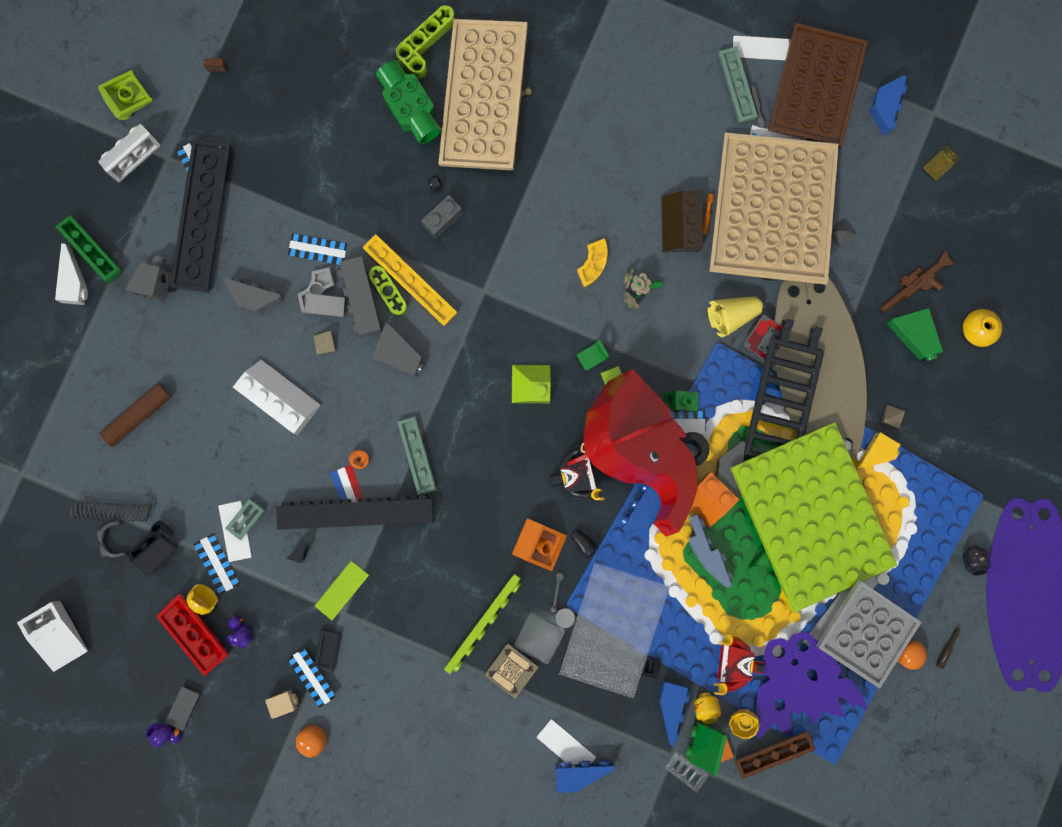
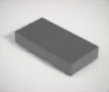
[165,686,201,731]

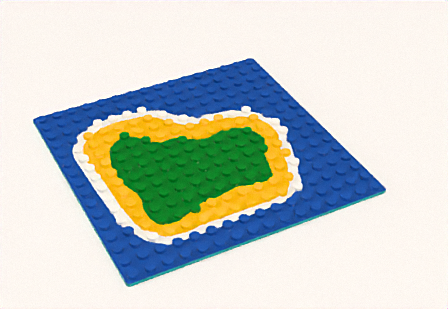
[566,343,983,764]

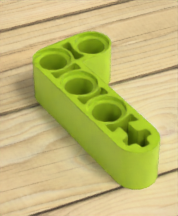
[396,5,455,79]

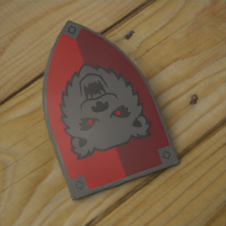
[742,314,781,361]

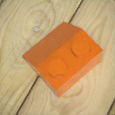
[691,472,739,528]
[512,519,567,571]

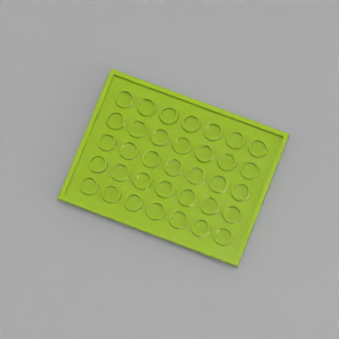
[730,422,897,613]

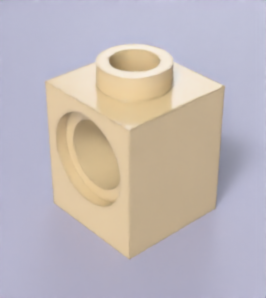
[265,690,298,719]

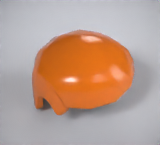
[897,639,927,670]
[296,725,327,758]

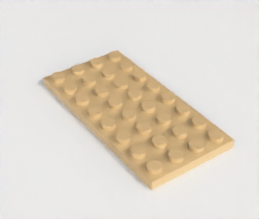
[439,19,528,170]

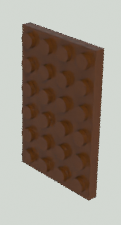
[768,23,868,149]

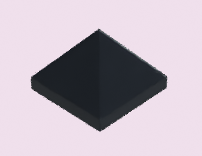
[642,656,661,679]

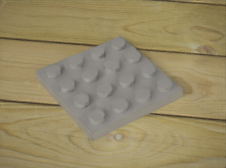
[816,580,921,688]

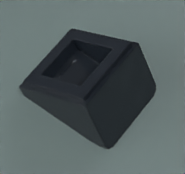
[286,543,309,563]

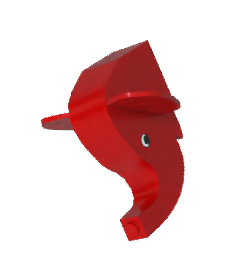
[567,369,698,537]

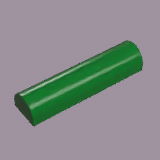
[55,215,121,284]

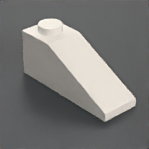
[55,243,88,305]

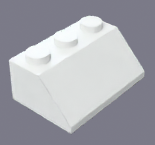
[98,124,161,182]

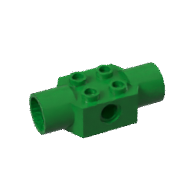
[376,60,442,144]

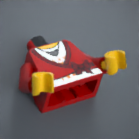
[714,632,765,695]

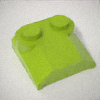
[98,70,153,120]

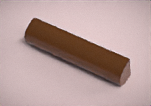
[99,383,172,447]
[734,730,816,779]

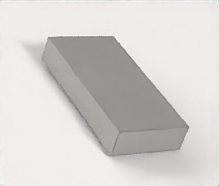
[304,293,345,317]

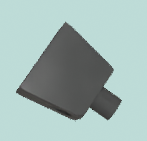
[125,255,171,303]

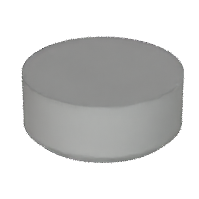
[555,608,575,628]

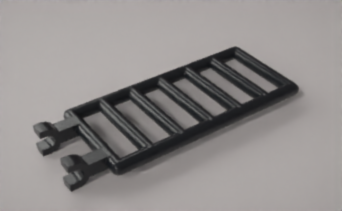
[744,319,824,458]

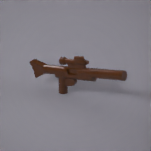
[880,251,953,313]

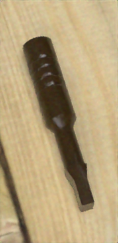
[936,628,961,669]

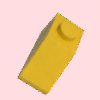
[856,433,901,469]

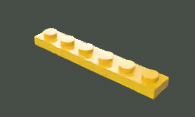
[362,234,457,327]

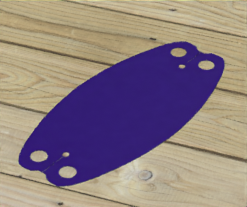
[986,498,1062,692]

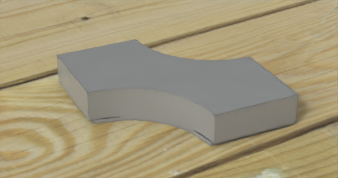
[298,267,335,313]

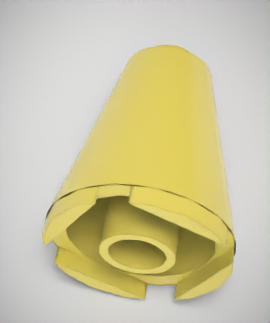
[708,296,763,337]

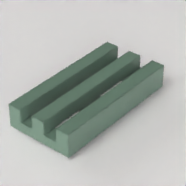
[225,498,265,540]

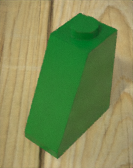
[887,308,943,361]

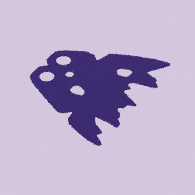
[756,632,867,739]

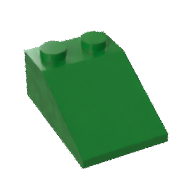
[685,721,727,776]

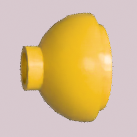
[963,309,1003,347]

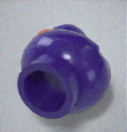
[227,616,254,649]
[146,723,181,748]

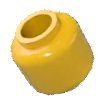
[694,693,721,724]

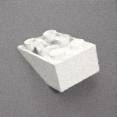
[17,601,88,672]

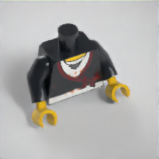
[550,443,605,501]

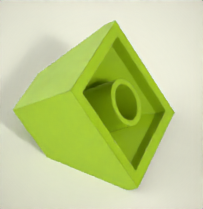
[512,365,550,404]

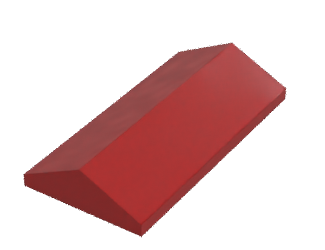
[156,593,229,676]

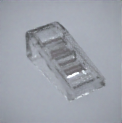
[665,752,709,792]

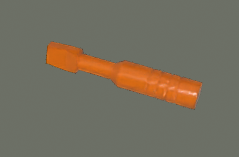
[702,193,714,236]

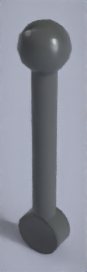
[550,573,564,613]

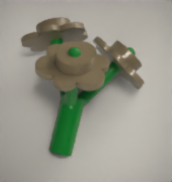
[623,268,663,310]

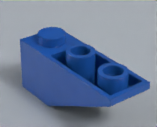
[659,680,690,746]
[555,760,615,793]

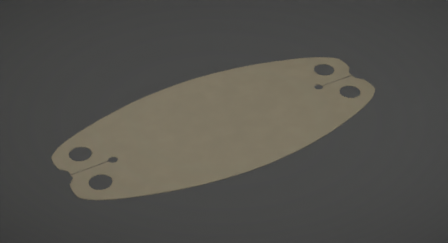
[775,277,867,459]

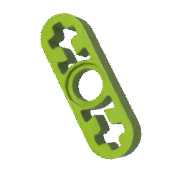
[369,266,407,316]

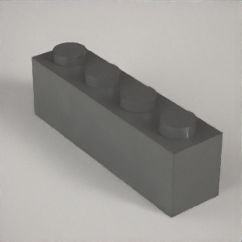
[338,256,382,338]

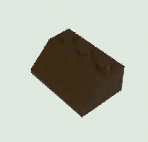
[661,191,703,252]

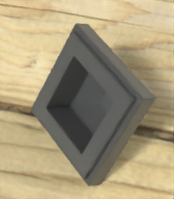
[831,220,856,247]

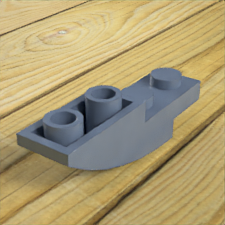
[687,515,733,587]

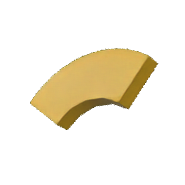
[577,238,608,288]

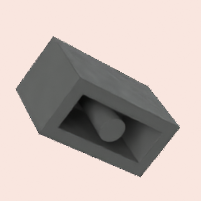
[421,195,463,239]

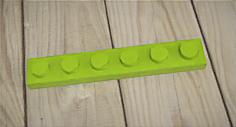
[444,573,521,674]

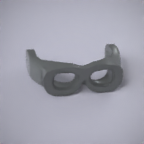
[97,521,127,557]

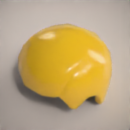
[187,584,218,615]
[729,709,760,739]

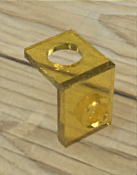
[923,146,959,181]

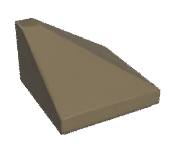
[314,331,336,355]
[881,405,905,429]

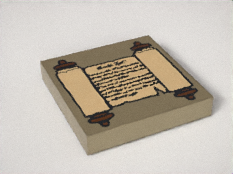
[484,643,539,699]

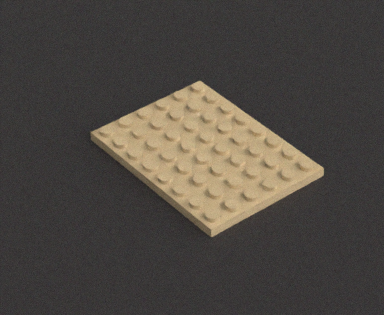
[709,133,839,285]

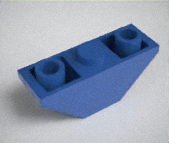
[870,76,908,135]
[620,484,661,531]

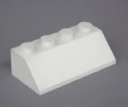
[233,359,321,435]

